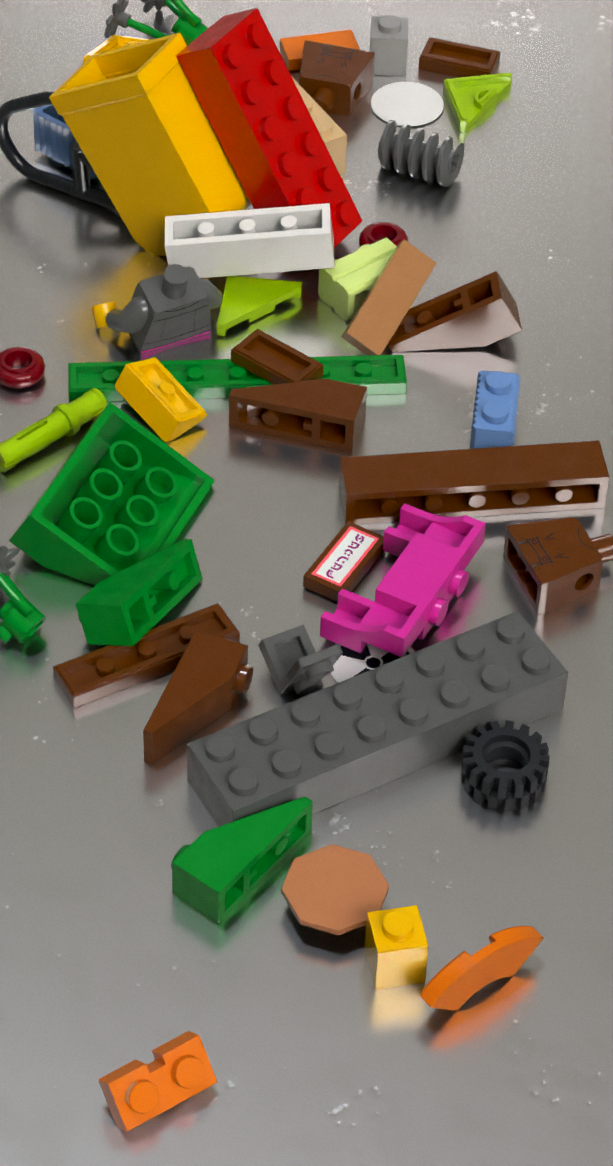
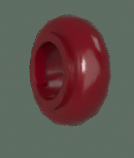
[359,222,408,247]
[0,346,45,389]

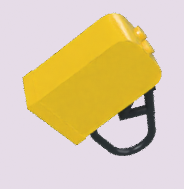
[0,33,251,256]

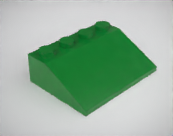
[9,402,215,586]

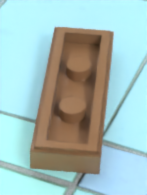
[341,239,437,355]

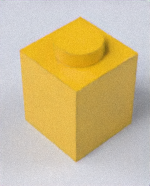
[365,905,429,990]

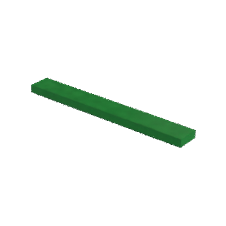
[68,355,407,403]

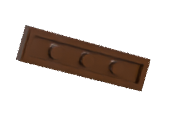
[53,603,240,708]

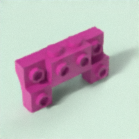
[320,503,486,657]

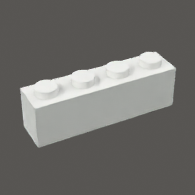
[165,203,335,278]

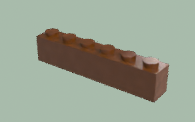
[338,440,609,525]

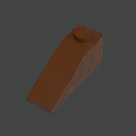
[388,271,522,352]
[229,379,367,452]
[143,631,253,764]

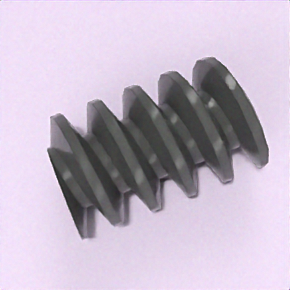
[378,120,464,187]

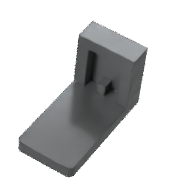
[258,624,343,695]

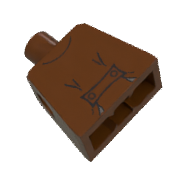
[299,40,375,116]
[503,517,613,615]

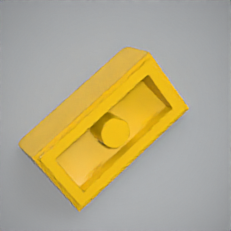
[115,357,208,443]

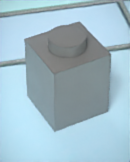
[369,15,408,77]

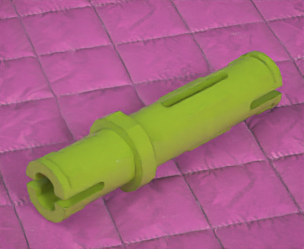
[0,388,107,472]

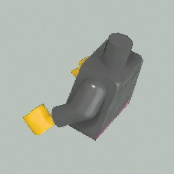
[91,264,223,355]

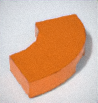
[420,926,544,1011]

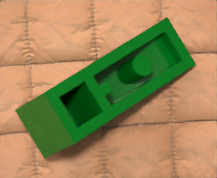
[76,539,203,646]
[171,796,313,924]

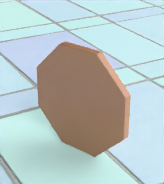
[281,844,389,936]

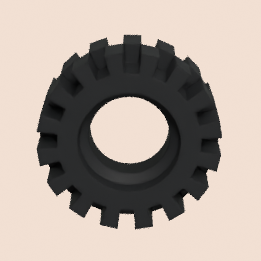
[460,720,550,812]

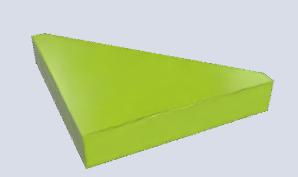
[443,73,512,132]
[217,276,302,337]

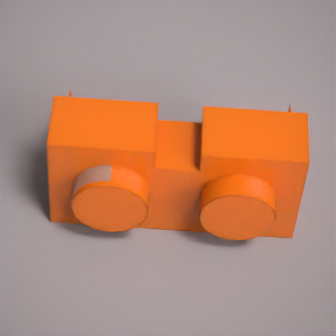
[98,1031,217,1132]

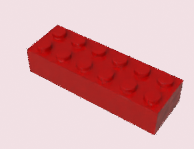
[176,8,363,248]

